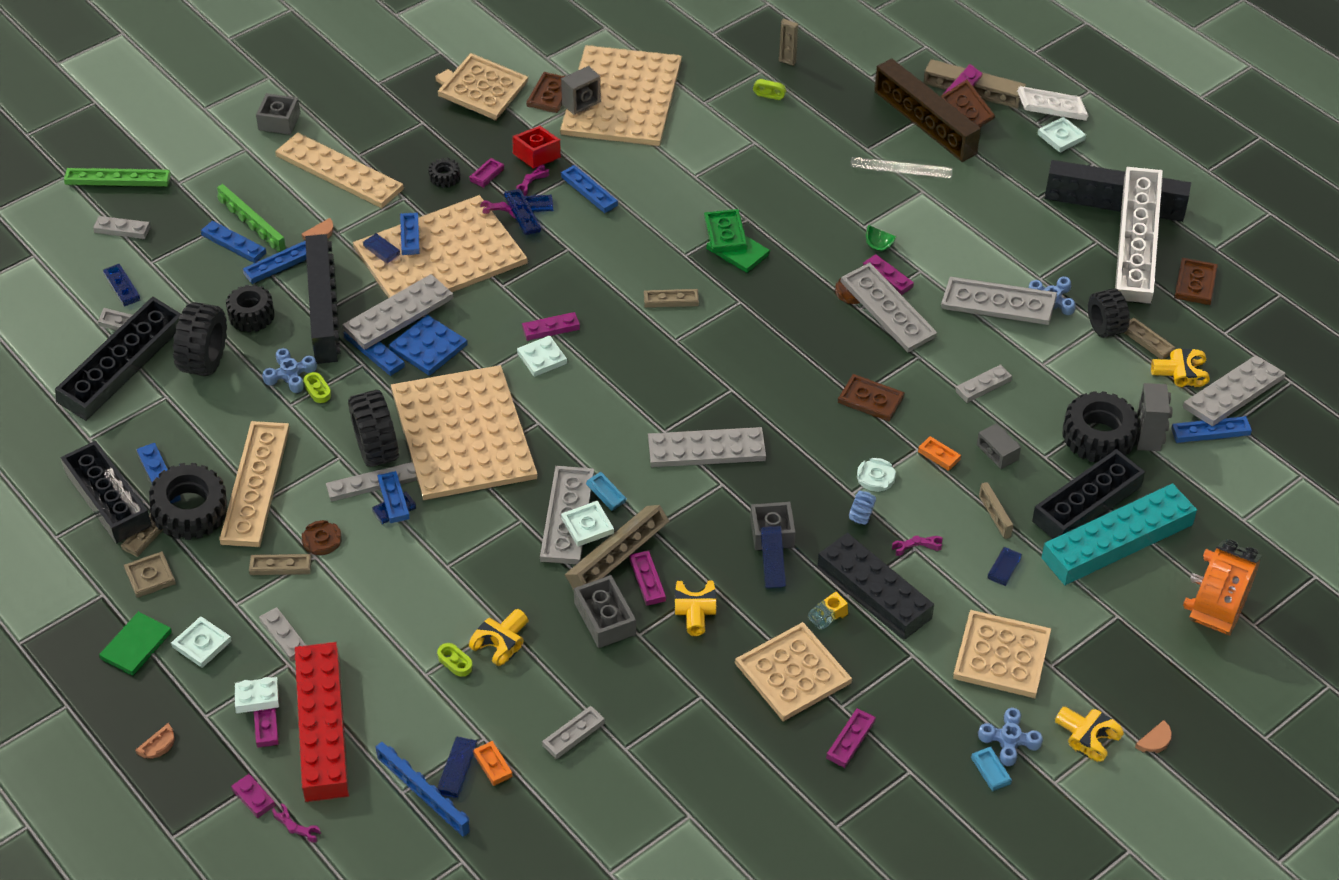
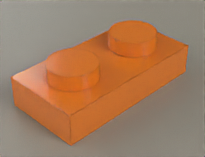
[918,436,961,471]
[473,741,513,786]

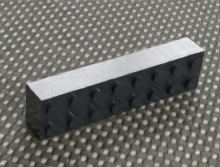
[1044,160,1191,222]
[305,234,341,364]
[55,296,182,421]

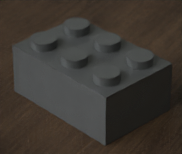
[1136,383,1173,451]
[574,575,636,648]

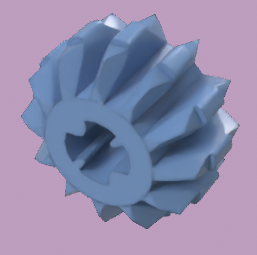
[849,490,876,525]

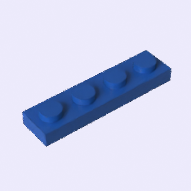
[561,165,618,213]
[201,220,266,263]
[243,241,307,284]
[343,332,405,376]
[1171,416,1252,443]
[136,443,181,503]

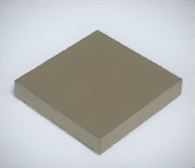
[124,552,176,598]

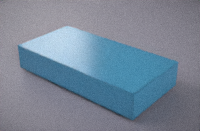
[586,472,627,511]
[971,747,1012,791]

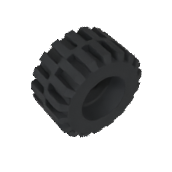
[226,285,275,332]
[1088,288,1130,338]

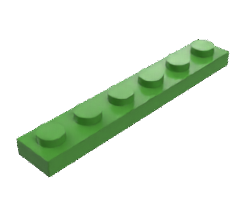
[64,168,171,187]
[217,184,286,252]

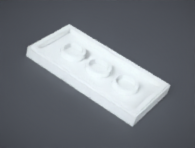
[1017,86,1088,121]

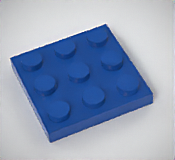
[389,315,468,376]

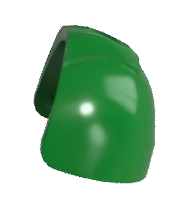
[866,225,897,252]

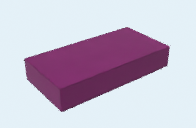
[470,158,504,188]

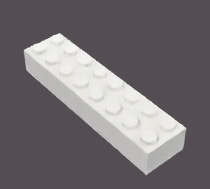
[1115,167,1163,304]

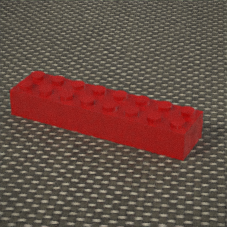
[295,642,349,802]

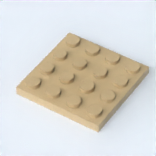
[438,53,528,120]
[953,610,1051,698]
[735,622,852,721]

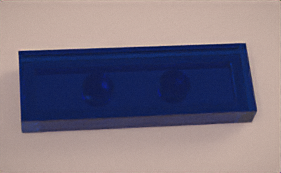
[503,189,542,235]
[103,264,141,307]
[760,526,786,588]
[437,736,477,798]

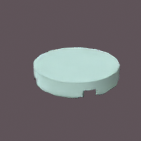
[857,458,896,492]

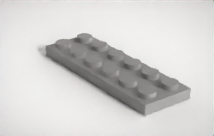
[841,263,937,352]
[342,274,454,350]
[941,277,1057,325]
[1183,355,1286,426]
[648,427,766,467]
[540,466,594,564]

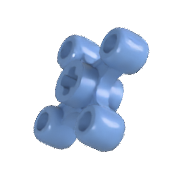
[1029,277,1076,315]
[262,348,317,393]
[978,708,1043,766]

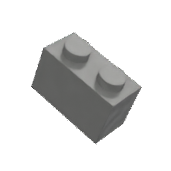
[977,423,1021,469]

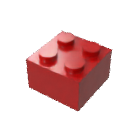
[513,126,561,168]

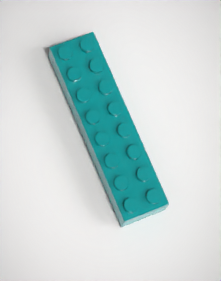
[1041,483,1197,585]

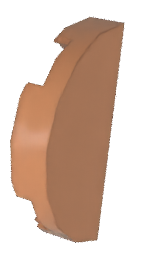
[301,218,334,240]
[1135,720,1171,753]
[135,723,175,758]

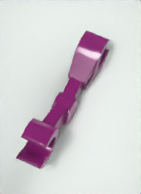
[516,165,549,196]
[480,201,526,220]
[892,536,943,556]
[273,804,321,843]

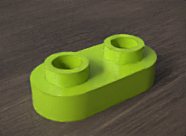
[753,79,786,100]
[303,372,331,403]
[437,643,473,677]

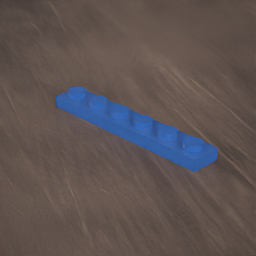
[375,742,470,837]

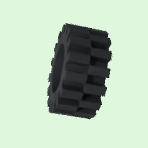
[428,158,461,188]

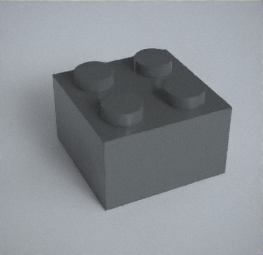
[561,66,601,115]
[256,93,301,134]
[750,502,795,550]

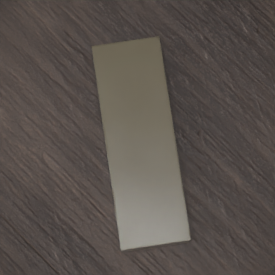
[779,19,798,66]
[644,289,699,308]
[1125,318,1176,359]
[979,482,1013,539]
[121,514,163,557]
[249,554,312,575]

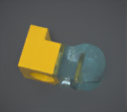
[808,592,848,630]

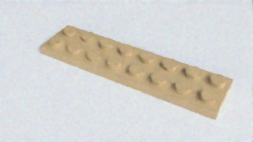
[275,133,404,208]
[220,421,290,547]

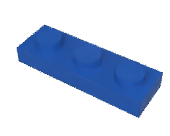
[400,213,420,255]
[377,471,410,523]

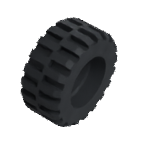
[173,302,227,376]
[348,390,399,467]
[1062,391,1139,463]
[149,463,227,540]

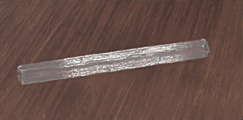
[850,157,952,178]

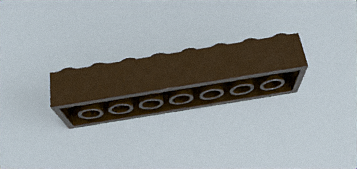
[874,58,981,162]

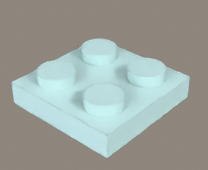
[1038,117,1086,152]
[517,335,567,377]
[561,501,614,547]
[171,617,231,668]
[235,677,279,714]

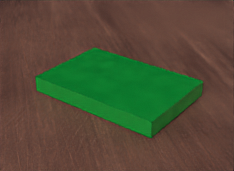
[704,209,748,253]
[706,235,770,273]
[99,611,172,676]

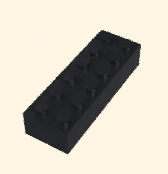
[60,441,152,544]
[1032,449,1145,539]
[817,533,934,641]

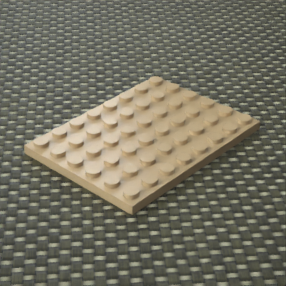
[560,46,682,146]
[353,195,528,298]
[391,365,537,500]

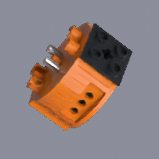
[1183,539,1262,636]

